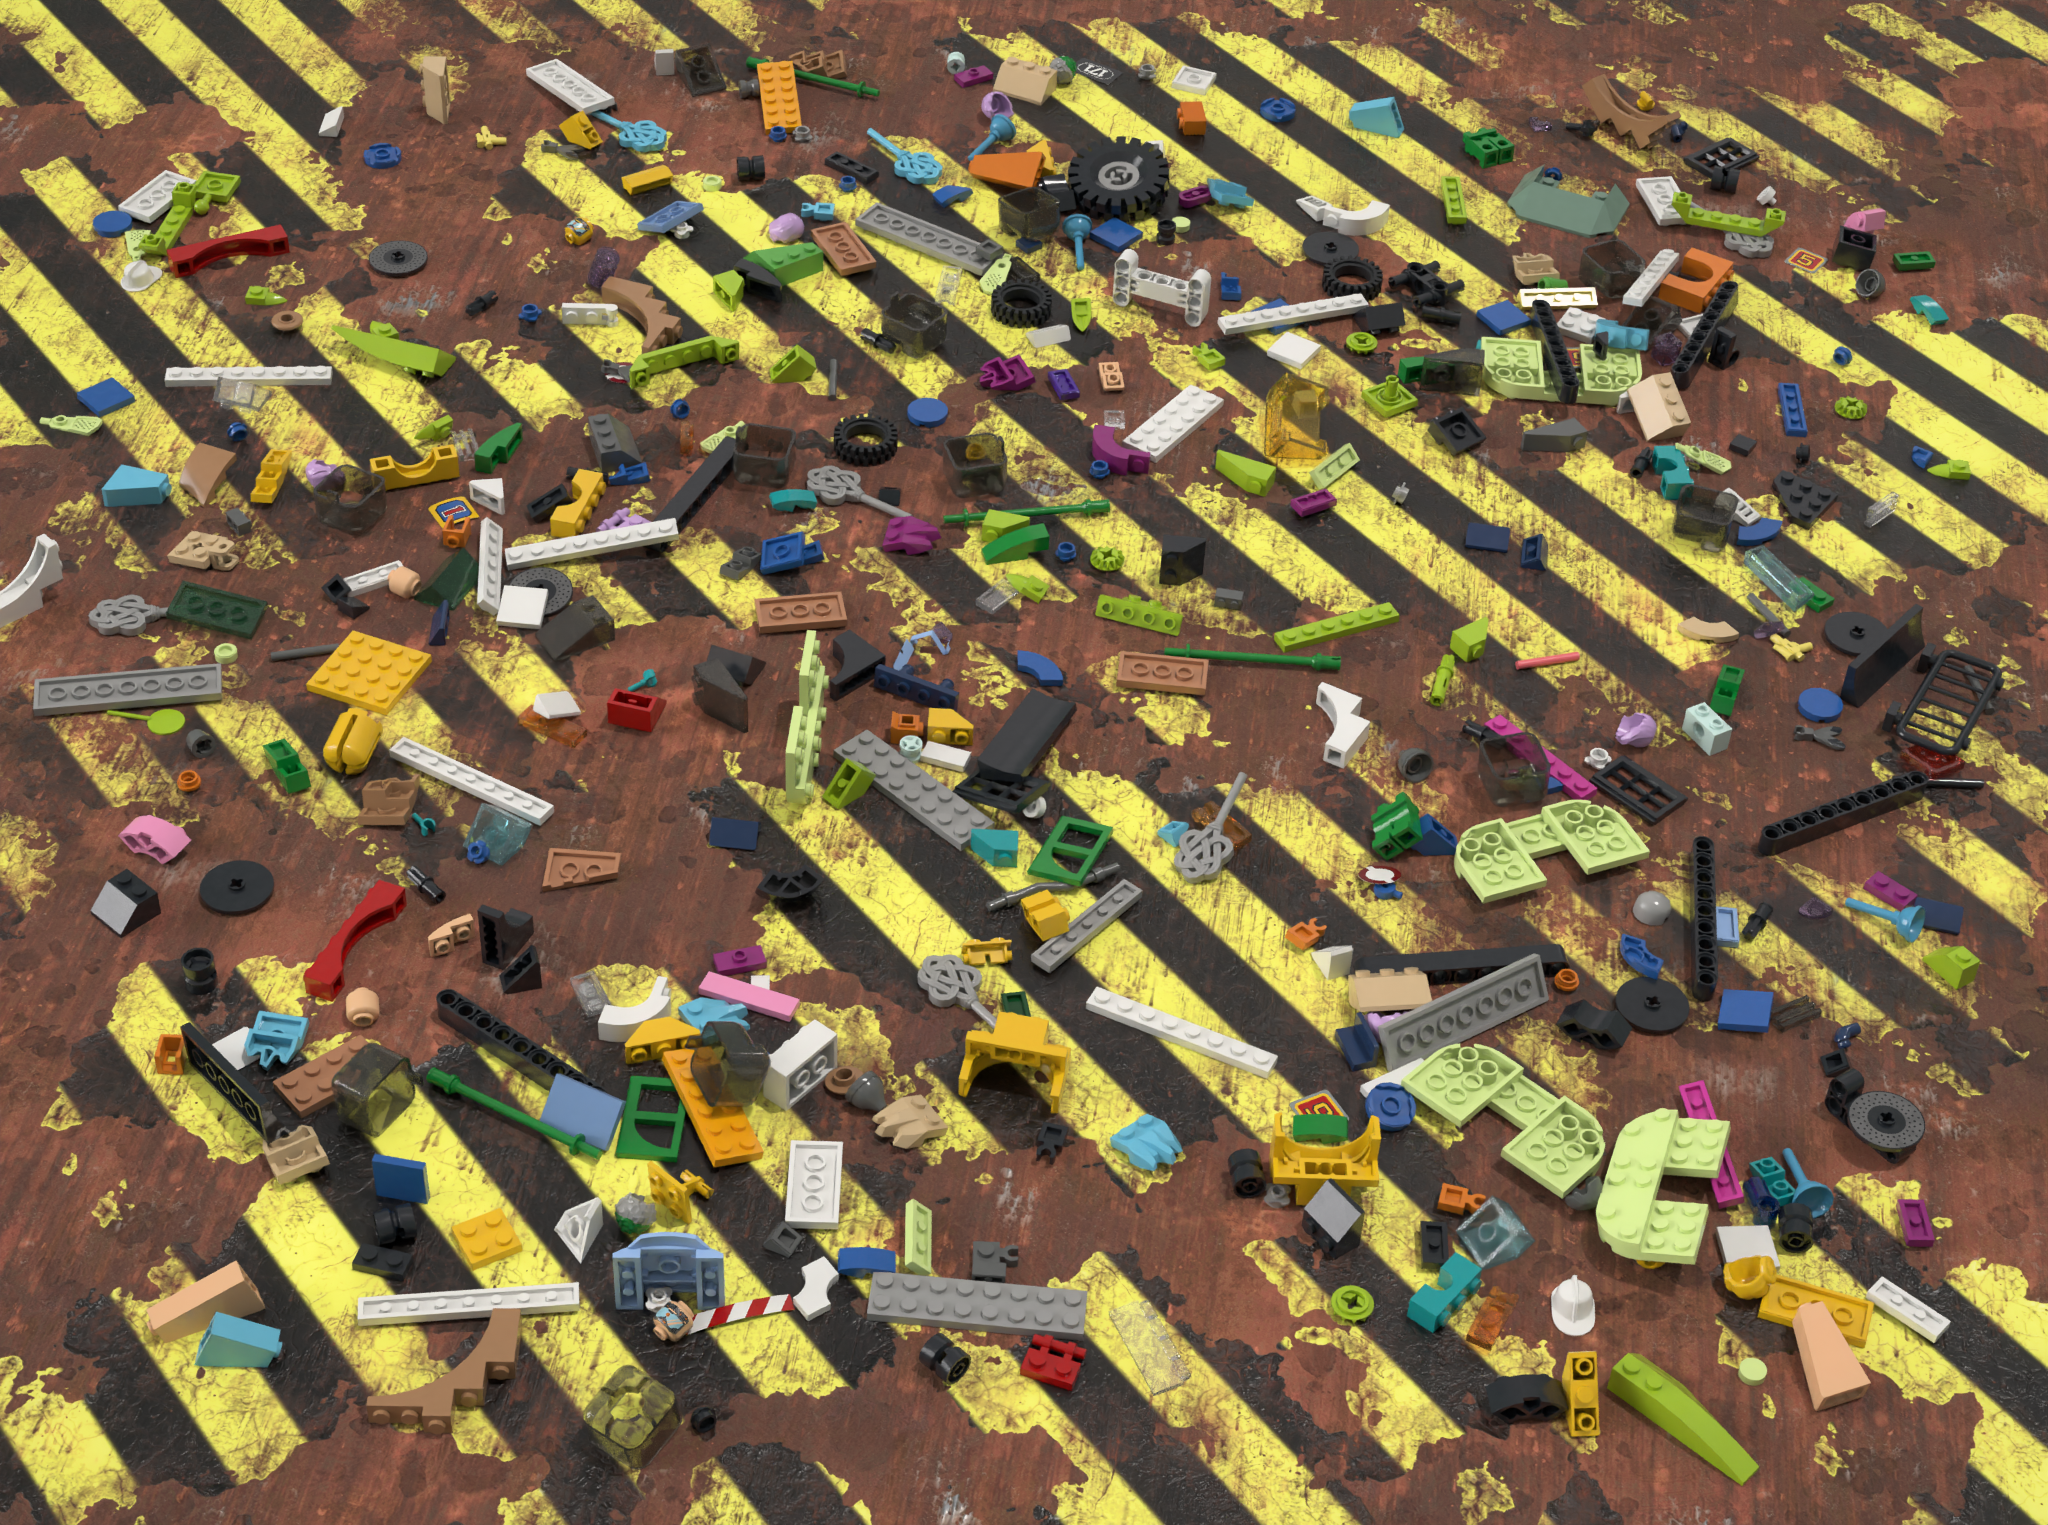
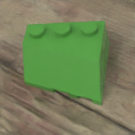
[743,242,823,286]

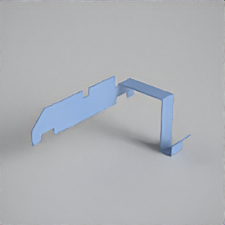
[893,630,951,670]

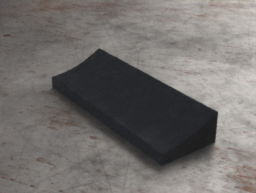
[1840,604,1925,708]
[977,688,1077,782]
[180,1022,291,1144]

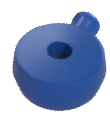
[1374,882,1403,900]

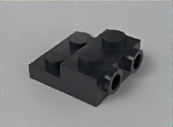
[1427,407,1487,456]

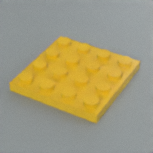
[306,631,432,716]

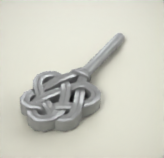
[1690,201,1774,258]
[807,465,913,517]
[88,595,224,636]
[1174,772,1247,884]
[918,954,997,1029]

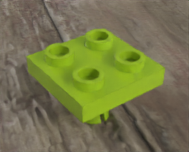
[1361,375,1418,418]

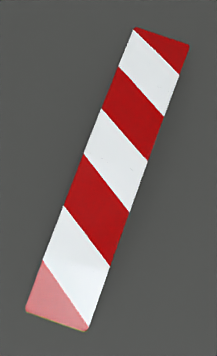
[685,1294,795,1335]

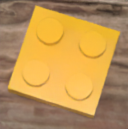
[451,1207,523,1271]

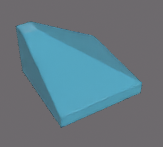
[1157,821,1189,847]

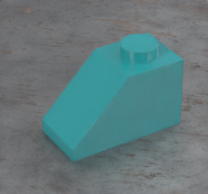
[970,829,1019,868]

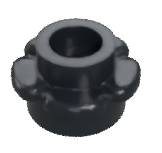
[1796,443,1810,463]
[690,1406,717,1433]

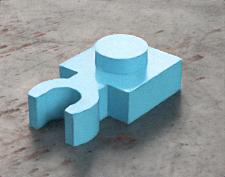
[801,202,835,221]

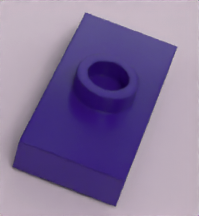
[1048,369,1080,400]

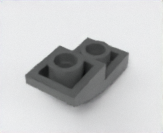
[720,547,762,580]

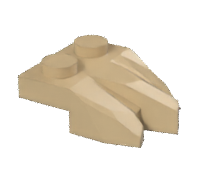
[1513,253,1560,285]
[872,1095,948,1149]
[263,1125,330,1185]

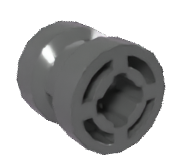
[738,79,759,98]

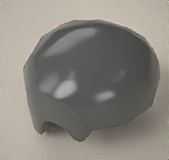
[1564,1176,1603,1211]

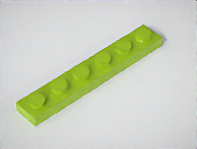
[1274,602,1400,653]

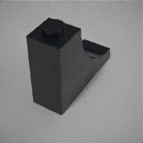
[830,629,886,702]
[477,904,534,971]

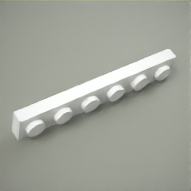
[477,517,503,616]

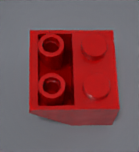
[607,688,667,732]

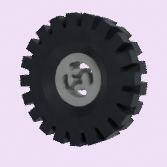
[1068,136,1170,223]

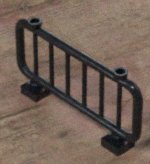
[1881,642,2005,756]

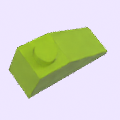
[1215,450,1276,497]

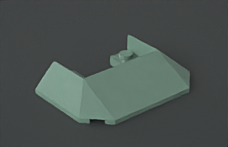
[1507,164,1630,238]

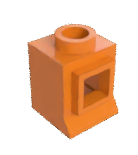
[442,515,472,548]
[891,711,924,744]
[154,1034,187,1075]

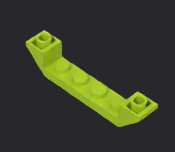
[138,182,197,256]
[1671,192,1786,237]
[630,336,739,389]

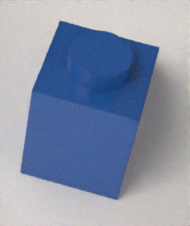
[1408,813,1458,856]

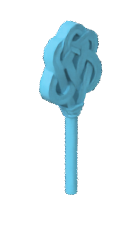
[590,110,667,152]
[867,128,943,184]

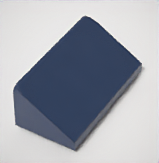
[1465,522,1510,553]
[1521,533,1548,570]
[428,600,450,646]
[1913,897,1964,935]

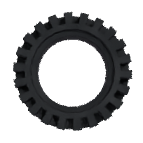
[1322,256,1383,302]
[991,279,1052,328]
[834,413,898,467]

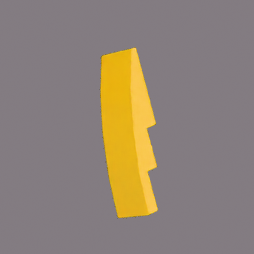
[251,449,292,503]

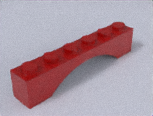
[167,224,290,278]
[303,880,407,1002]

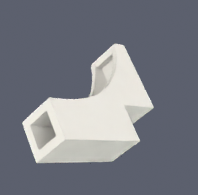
[0,534,63,628]
[1316,682,1370,769]

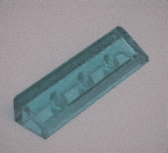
[1744,545,1815,611]

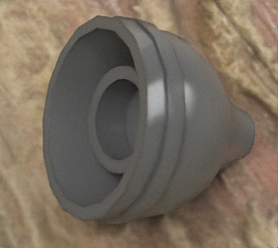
[1855,269,1886,298]
[1398,748,1434,783]
[845,1070,887,1112]

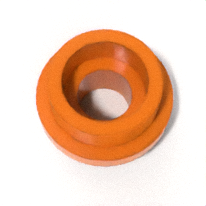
[177,770,201,792]
[1554,969,1579,991]

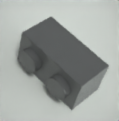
[225,507,252,536]
[1214,588,1244,611]
[972,1261,1006,1283]

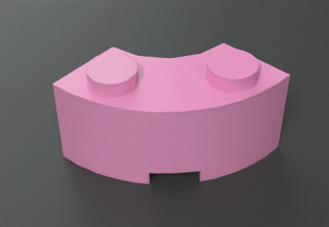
[1843,208,1886,234]
[118,815,191,864]

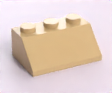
[420,56,450,124]
[993,57,1057,105]
[1627,372,1691,442]
[1348,967,1432,1012]

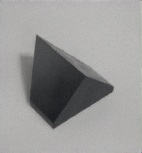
[499,945,542,995]

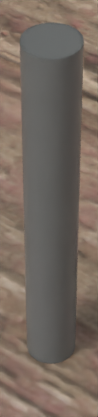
[828,359,838,401]
[1747,593,1791,638]
[271,643,339,661]
[1963,665,1994,715]

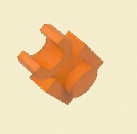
[1285,918,1327,950]
[1437,1183,1486,1216]

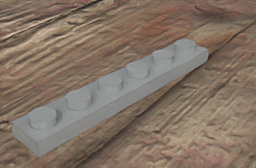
[1031,879,1143,973]

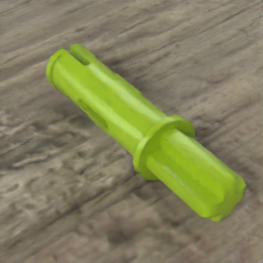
[1430,654,1455,706]

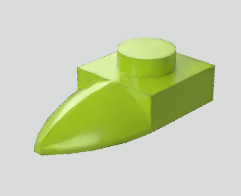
[245,286,288,306]
[1071,298,1092,332]
[370,321,399,340]
[414,415,453,441]
[1927,460,1971,480]
[1006,574,1050,604]

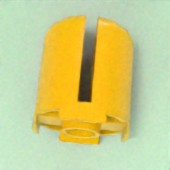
[323,708,383,775]

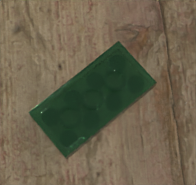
[166,581,268,640]

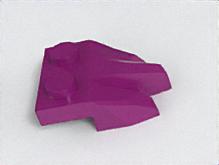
[980,354,1036,391]
[882,516,941,555]

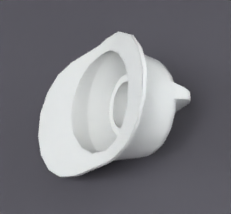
[121,260,162,292]
[1551,1275,1595,1336]

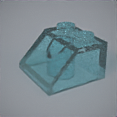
[463,803,533,865]
[1455,1195,1535,1270]

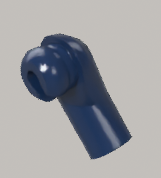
[1671,121,1689,143]
[1834,1022,1861,1049]

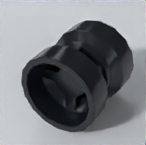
[1156,219,1176,246]

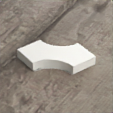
[793,1256,839,1321]

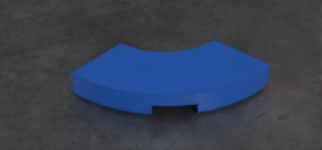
[1737,518,1782,546]
[1017,650,1063,686]
[1620,934,1664,980]

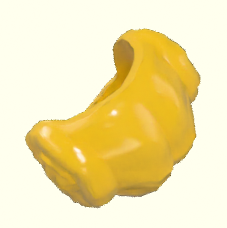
[1723,1255,1777,1300]

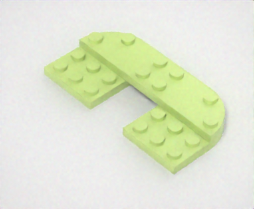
[1481,337,1642,406]
[785,630,829,804]
[1454,800,1650,904]
[1401,1044,1605,1199]
[1596,1108,1731,1265]

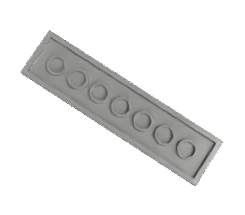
[855,202,1003,276]
[33,663,222,716]
[833,730,995,851]
[1378,953,1549,1072]
[867,1272,1088,1341]

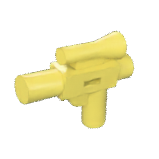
[476,126,507,150]
[1770,633,1813,662]

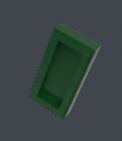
[1000,991,1031,1017]

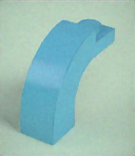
[1594,319,1649,350]

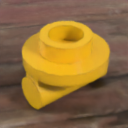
[1637,91,1655,111]

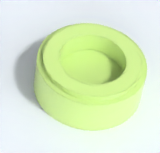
[703,176,722,192]
[1172,217,1190,233]
[214,643,238,664]
[1738,1358,1767,1386]

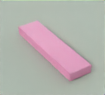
[699,971,800,1022]

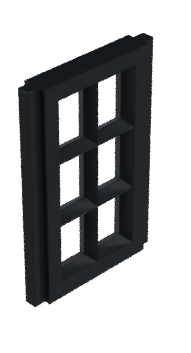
[1683,137,1760,179]
[1589,755,1688,826]
[952,769,1051,814]

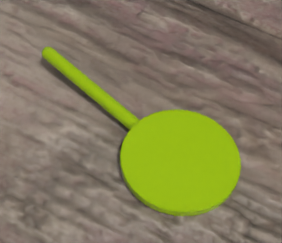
[107,709,185,735]

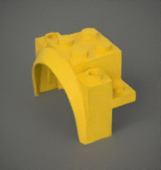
[959,1011,1071,1113]
[1269,1112,1381,1205]

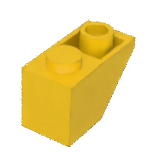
[559,110,603,149]
[927,708,974,745]

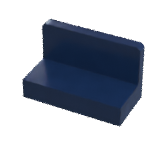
[709,817,761,850]
[1335,1012,1379,1072]

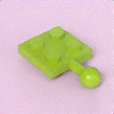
[194,171,241,215]

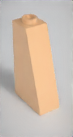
[146,1261,265,1343]
[1792,1301,1871,1411]

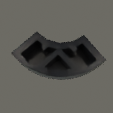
[1037,173,1076,212]
[755,864,824,903]
[1556,999,1632,1049]
[1485,1374,1569,1424]

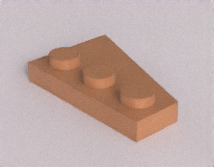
[542,848,622,892]

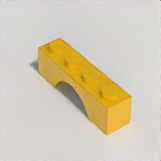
[370,444,460,492]
[550,469,606,538]

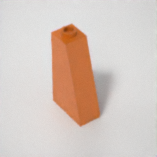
[968,151,1046,193]

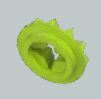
[1346,332,1378,354]
[1835,396,1867,419]
[1090,546,1125,571]
[1330,1285,1374,1323]

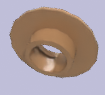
[271,310,303,331]
[825,1066,864,1095]

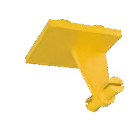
[647,1161,714,1224]

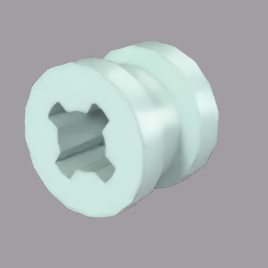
[947,52,965,74]
[900,735,922,764]

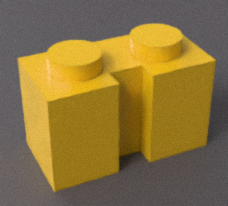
[1021,890,1070,941]

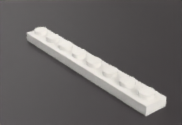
[1623,249,1679,307]
[1218,293,1369,335]
[165,366,333,387]
[505,518,679,570]
[389,737,554,826]
[1086,987,1278,1079]
[358,1282,580,1326]

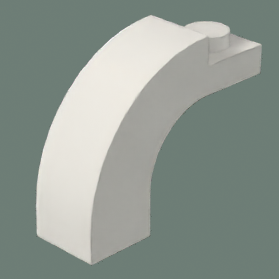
[1323,200,1390,236]
[598,976,671,1042]

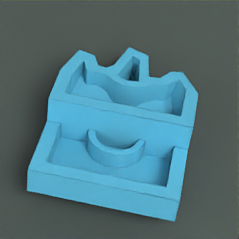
[1207,178,1254,208]
[678,997,750,1045]
[244,1011,310,1071]
[1110,1114,1183,1171]

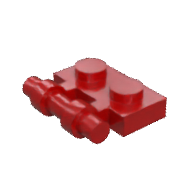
[1020,1334,1087,1391]

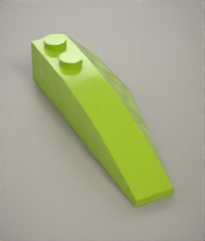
[331,325,456,378]
[1607,1353,1759,1486]

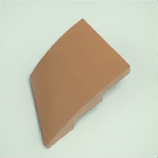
[789,50,847,79]
[179,442,237,508]
[357,774,420,825]

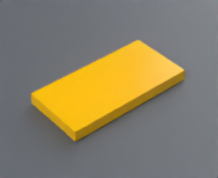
[1758,1274,1874,1348]

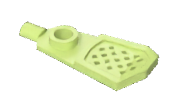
[125,229,151,262]
[979,254,1012,295]
[40,415,103,436]
[700,421,746,454]
[1675,443,1732,475]

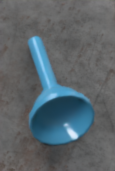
[968,114,1016,161]
[1062,214,1092,270]
[1845,898,1925,943]
[1782,1148,1834,1218]

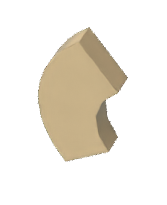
[1677,617,1739,643]

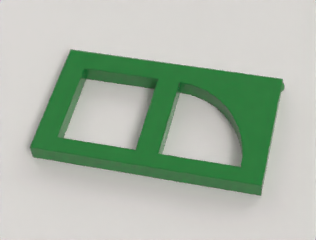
[1027,816,1113,887]
[615,1076,687,1162]

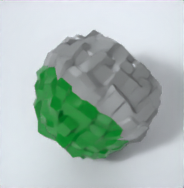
[1049,56,1077,84]
[614,1192,657,1235]

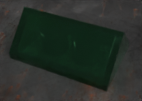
[414,547,479,611]

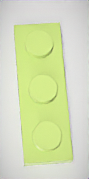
[1309,443,1360,490]
[905,1199,932,1276]

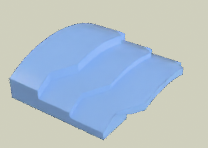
[612,1232,726,1310]

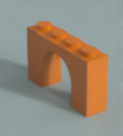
[1658,248,1734,314]

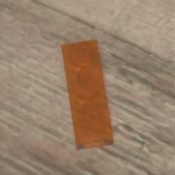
[517,705,587,748]

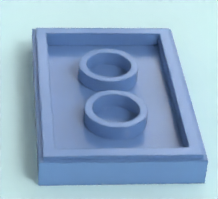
[637,201,704,233]
[540,1074,626,1151]

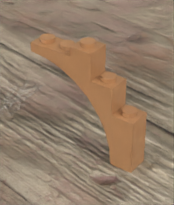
[1582,74,1681,149]
[602,276,683,354]
[366,1308,522,1434]

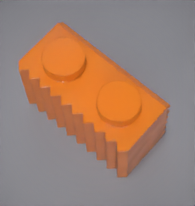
[1176,101,1207,136]

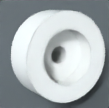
[1757,186,1777,206]
[1023,796,1046,818]

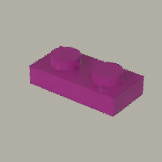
[1863,871,1918,912]
[1896,1199,1935,1247]

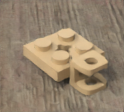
[167,531,239,570]

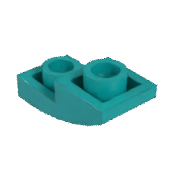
[1910,295,1949,325]
[769,489,817,512]
[1749,1157,1795,1208]

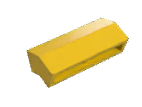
[621,165,673,196]

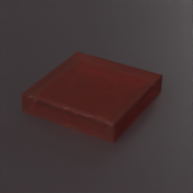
[1900,739,1966,781]

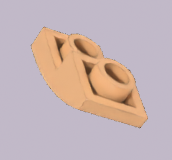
[1098,362,1124,391]
[428,914,475,958]

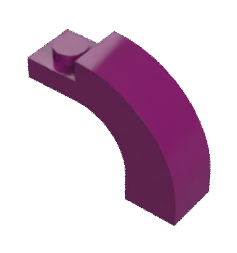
[1092,425,1151,476]

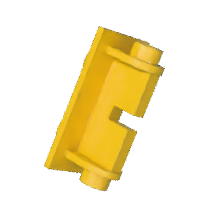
[961,938,1012,966]

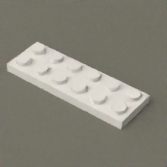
[526,59,615,115]
[1122,384,1224,463]

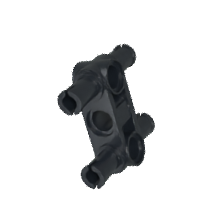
[1388,260,1465,308]

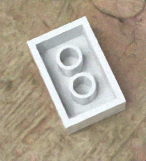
[763,1019,837,1111]

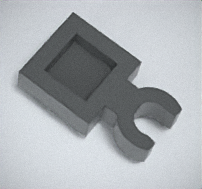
[972,1241,1018,1267]

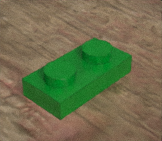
[1892,251,1936,271]
[1787,577,1835,613]

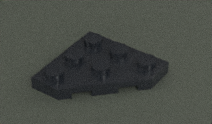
[1772,470,1838,530]

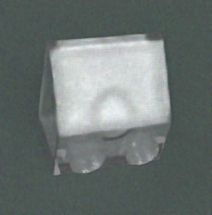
[213,377,272,414]

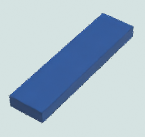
[1777,383,1808,437]

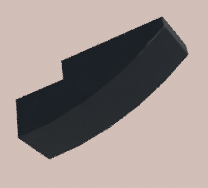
[734,258,782,303]

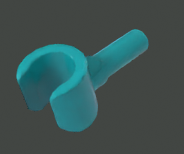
[628,669,657,692]
[412,813,435,836]

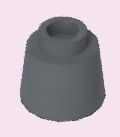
[186,729,216,758]

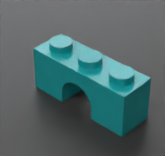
[1651,446,1694,500]
[1407,1252,1482,1333]

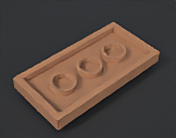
[811,222,876,276]
[754,592,847,634]
[1116,651,1209,695]
[273,1035,389,1119]

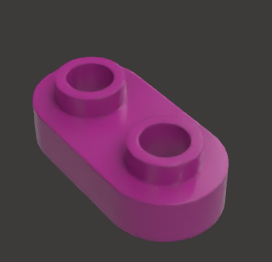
[1178,186,1212,208]

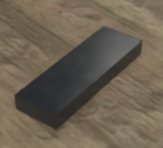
[825,151,879,184]

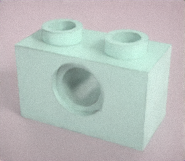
[1682,702,1732,756]

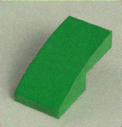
[1293,1114,1348,1144]

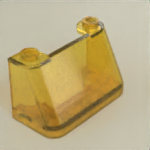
[1264,372,1330,460]

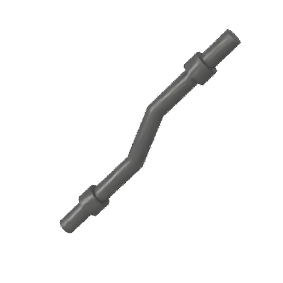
[986,862,1120,912]

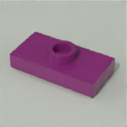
[954,65,994,88]
[1290,488,1337,517]
[713,945,767,976]

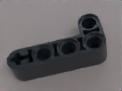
[1825,1068,1916,1164]

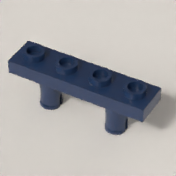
[874,664,959,712]

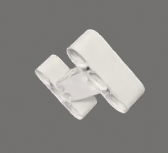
[1113,249,1211,327]

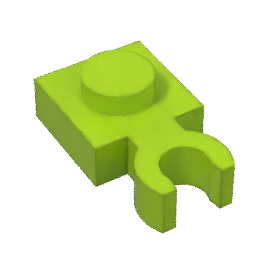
[1192,342,1226,370]

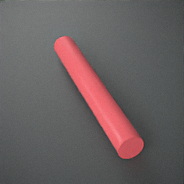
[1515,652,1580,670]

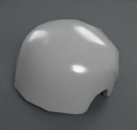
[1633,891,1671,926]

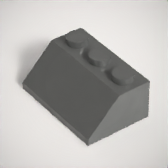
[588,414,642,473]

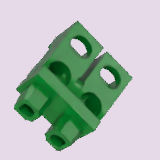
[1462,127,1515,169]
[1371,792,1423,860]

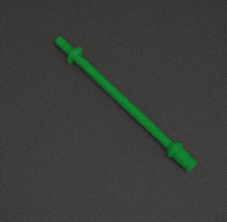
[746,56,880,97]
[943,499,1110,527]
[1164,644,1341,671]
[426,1067,603,1160]

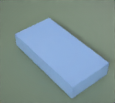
[1716,906,1739,948]

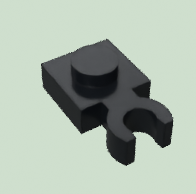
[1036,1121,1069,1165]

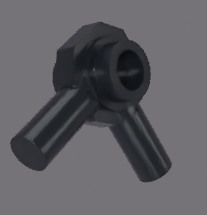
[1566,119,1600,136]

